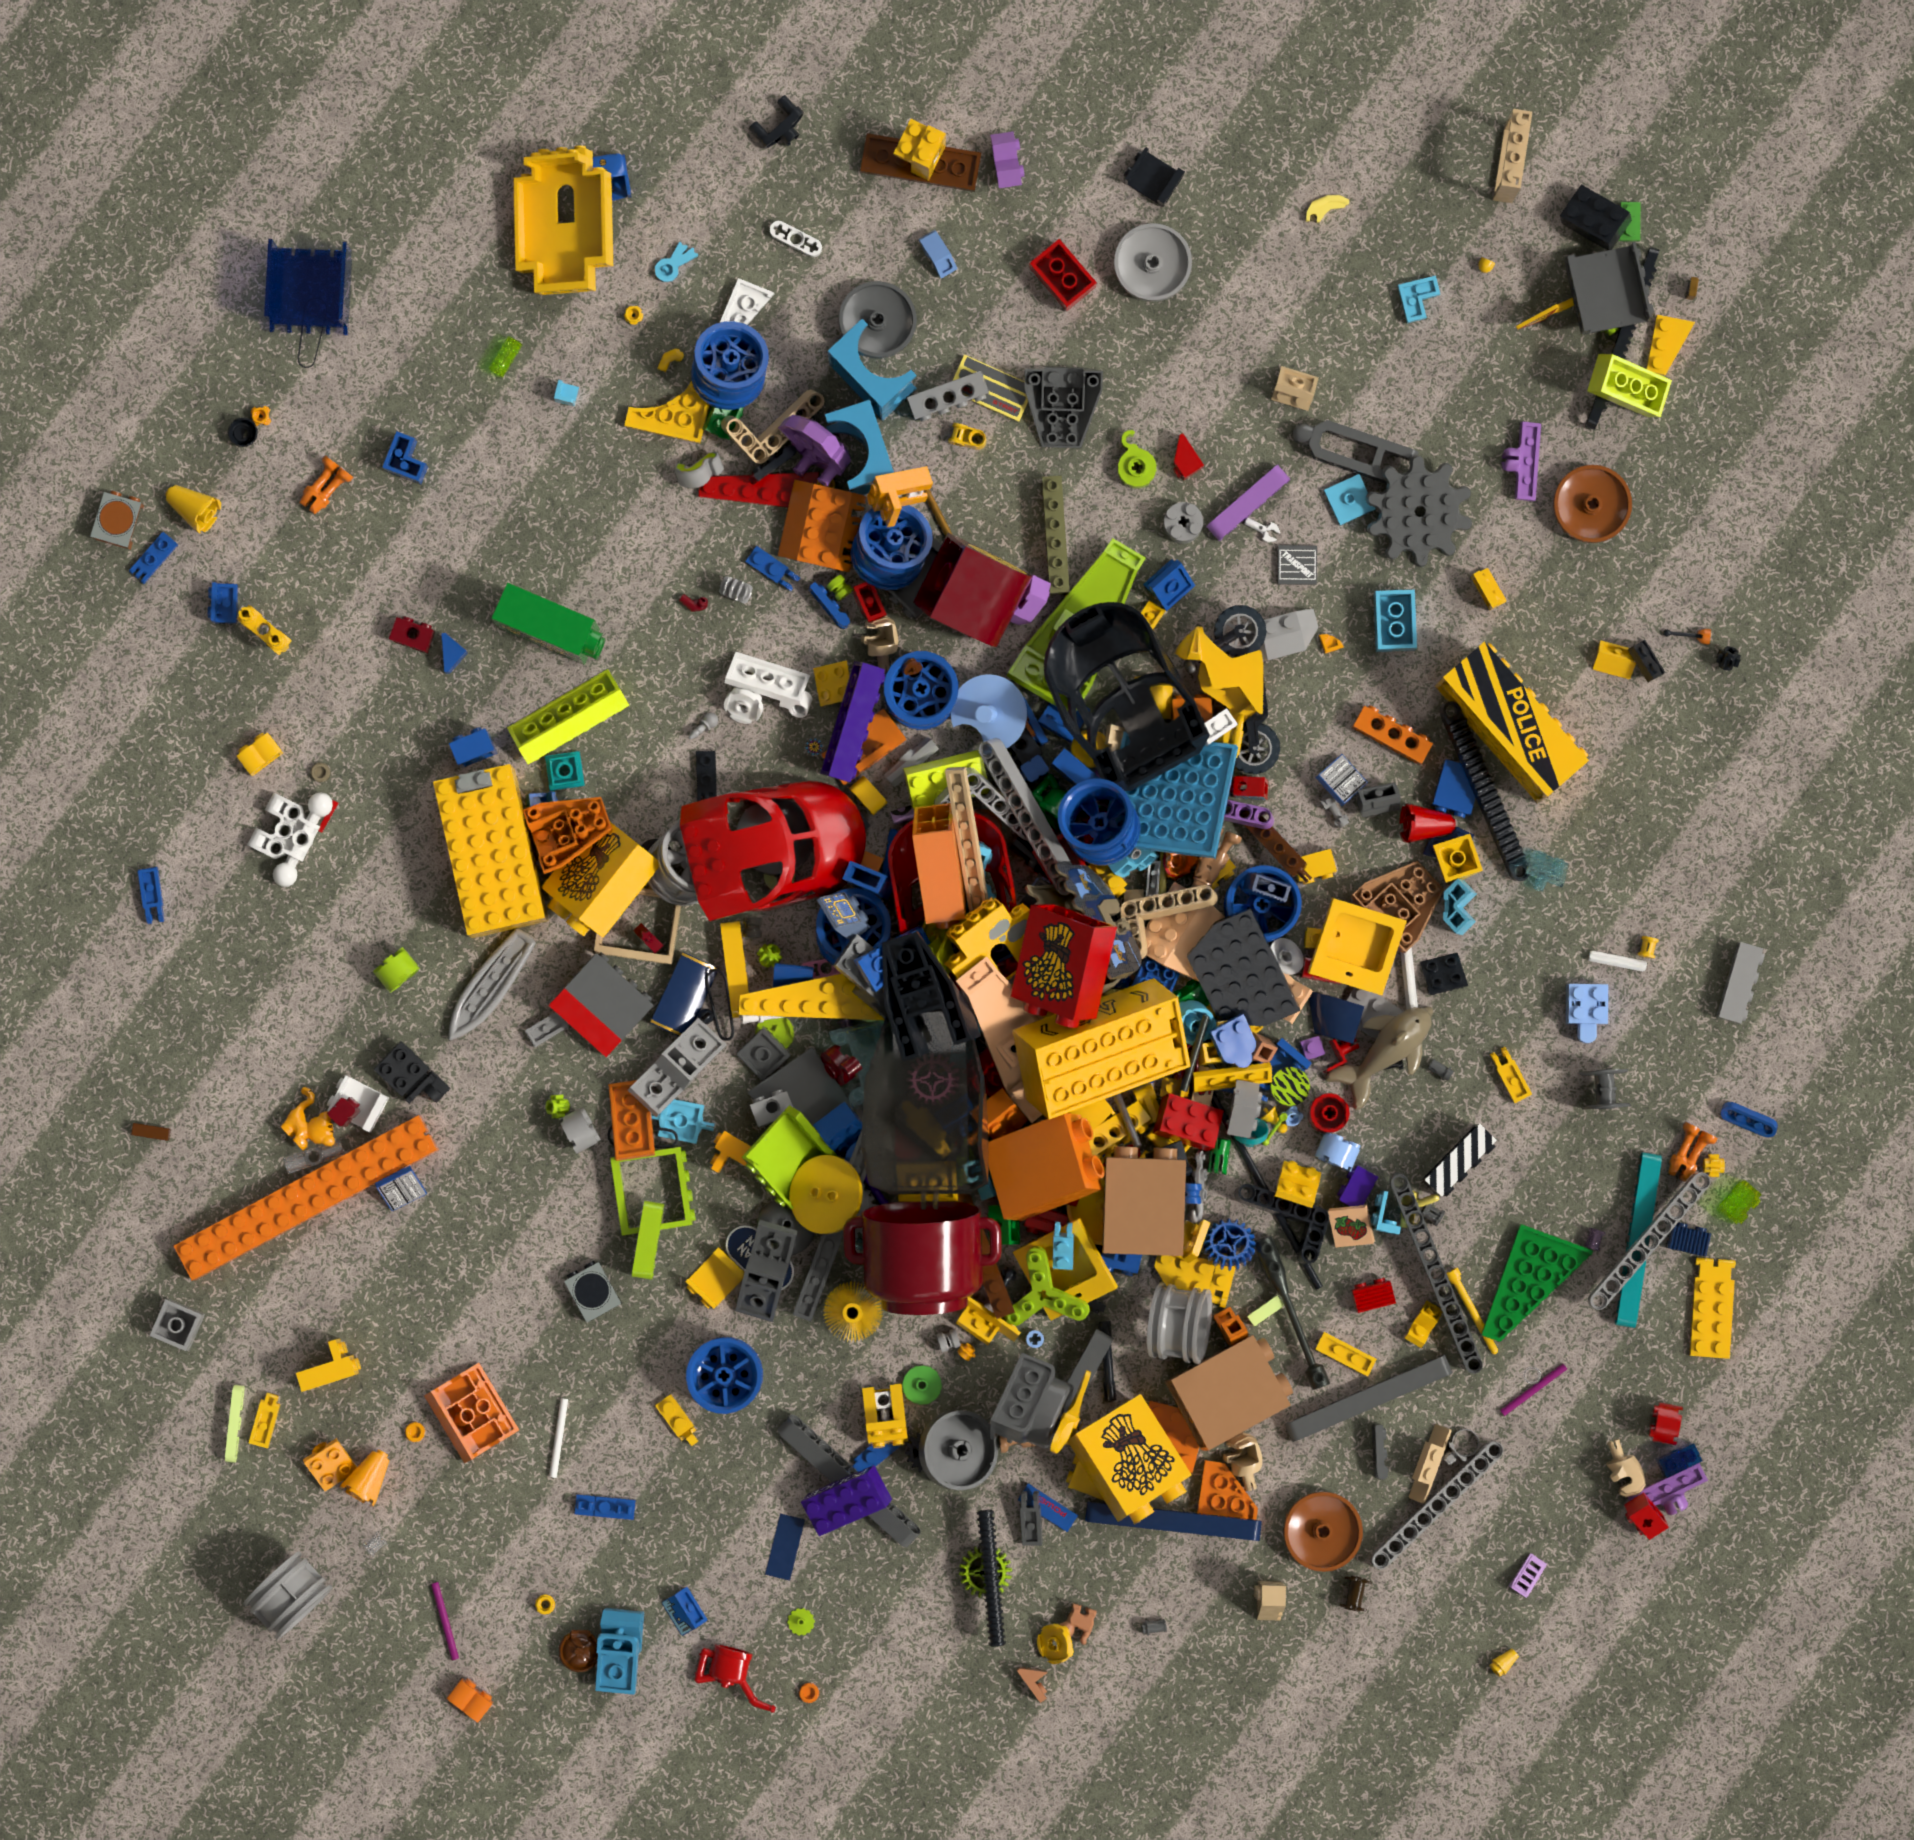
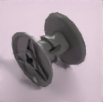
[1579,1069,1631,1110]

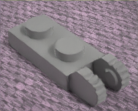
[525,1012,569,1048]

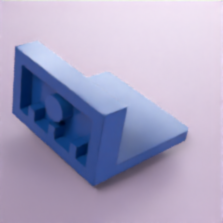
[1038,703,1090,743]
[773,963,814,988]
[1259,1038,1312,1078]

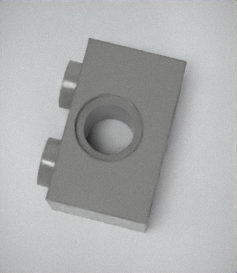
[750,1089,793,1127]

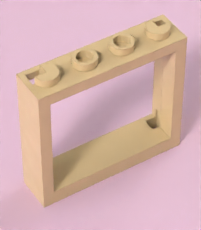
[1493,109,1532,203]
[594,886,681,965]

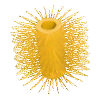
[823,1281,883,1342]

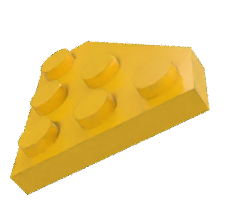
[1154,1255,1215,1291]

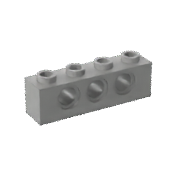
[907,371,989,422]

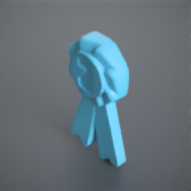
[655,242,698,282]

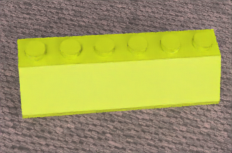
[507,669,629,764]

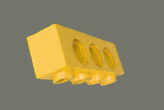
[1089,1101,1152,1160]

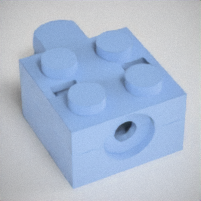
[1566,984,1608,1044]

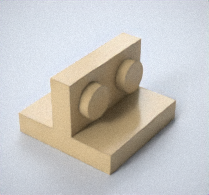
[1271,366,1319,411]

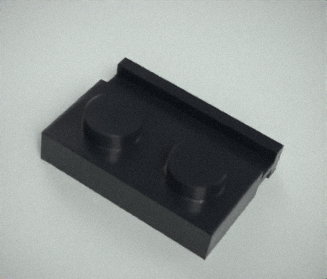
[1628,640,1666,683]

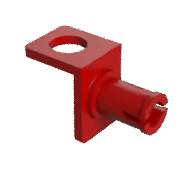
[1323,1039,1359,1073]

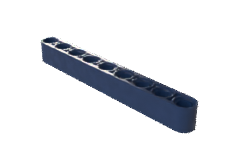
[1085,1501,1262,1541]

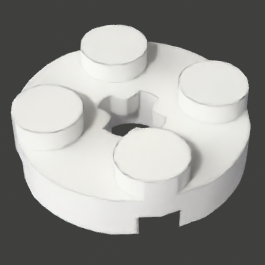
[724,687,763,724]

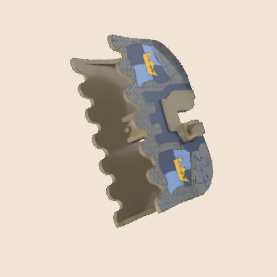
[1025,864,1142,993]

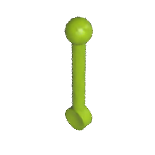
[1262,1113,1288,1146]

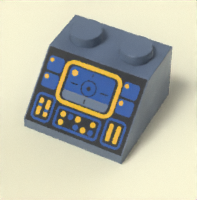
[817,892,870,940]

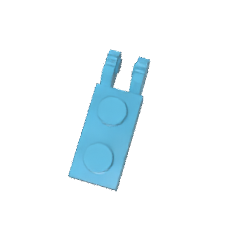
[1053,1222,1074,1270]

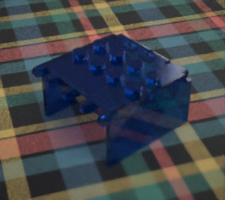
[264,239,352,336]

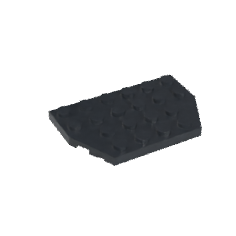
[1187,907,1300,1026]

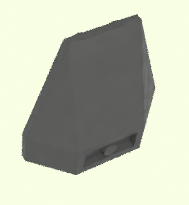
[1024,366,1103,448]

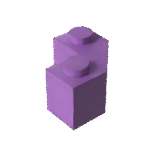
[990,131,1024,188]
[1010,575,1051,625]

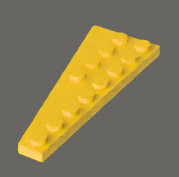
[738,974,886,1021]

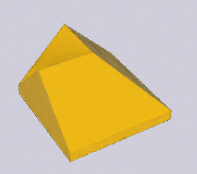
[1433,834,1483,883]

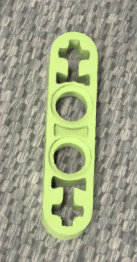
[225,1385,245,1463]

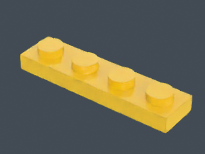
[1193,1062,1272,1093]

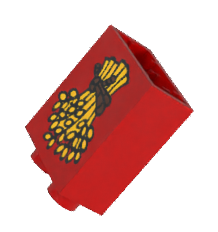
[1010,904,1117,1028]

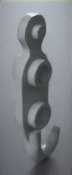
[1191,1150,1207,1223]

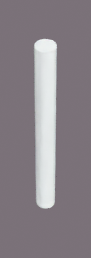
[549,1398,568,1478]

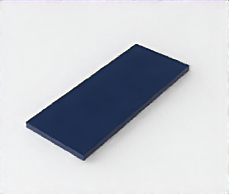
[765,1513,805,1581]

